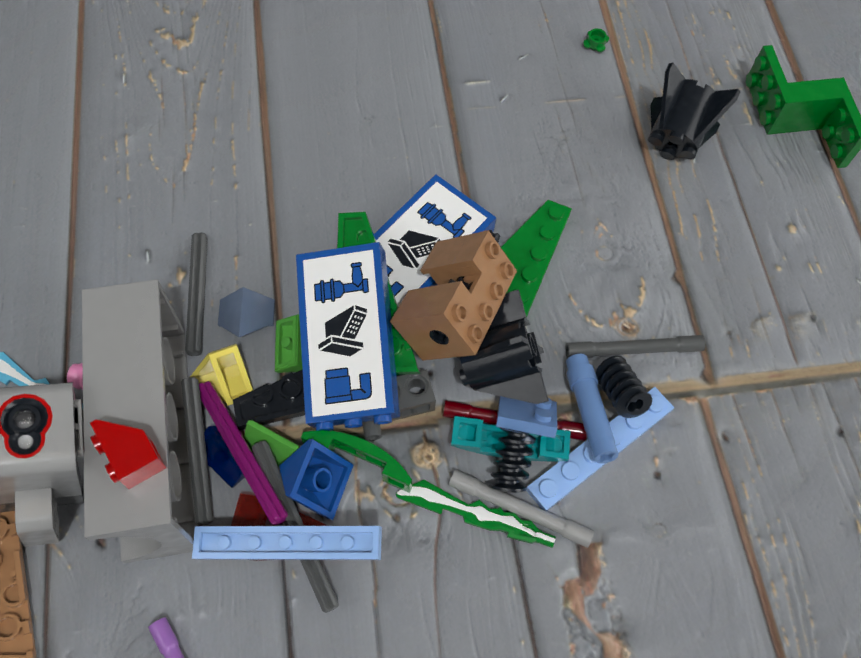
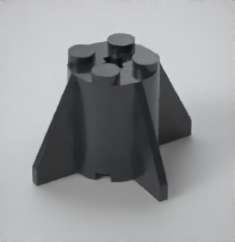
[648,63,740,160]
[457,290,549,404]

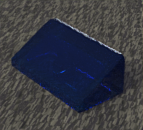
[204,426,245,488]

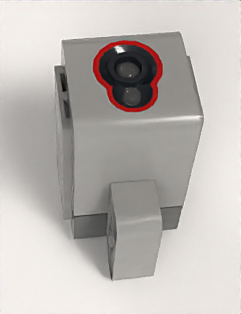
[0,382,84,547]

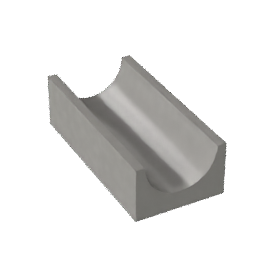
[82,279,198,563]

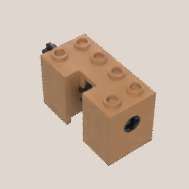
[390,230,517,361]

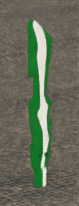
[396,480,556,548]

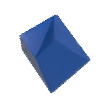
[279,439,354,520]

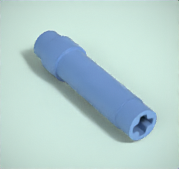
[566,354,619,464]

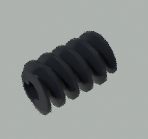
[596,355,652,418]
[489,427,536,493]

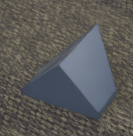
[218,287,275,337]

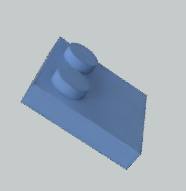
[496,396,558,438]

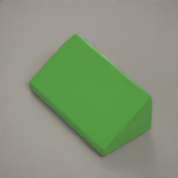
[275,314,302,373]
[244,420,300,467]

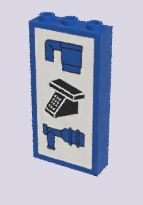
[374,174,496,307]
[296,242,400,431]

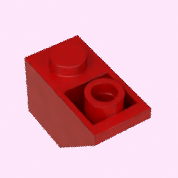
[90,419,167,489]

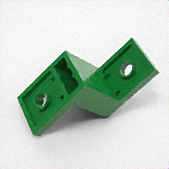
[746,45,861,168]

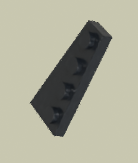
[233,369,305,430]

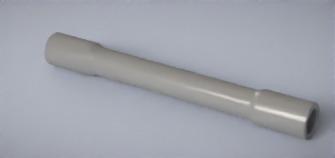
[449,469,594,548]

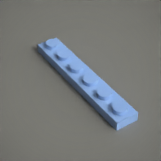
[526,387,674,511]
[192,526,382,560]

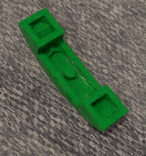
[301,430,412,493]

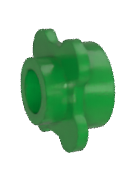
[583,28,609,52]

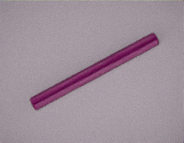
[199,381,288,525]

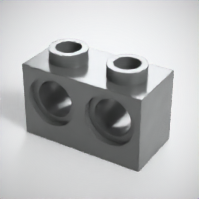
[392,369,436,421]

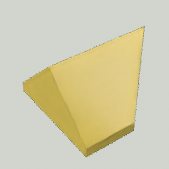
[190,344,253,406]

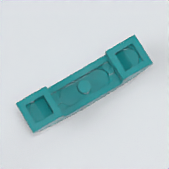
[451,416,571,462]

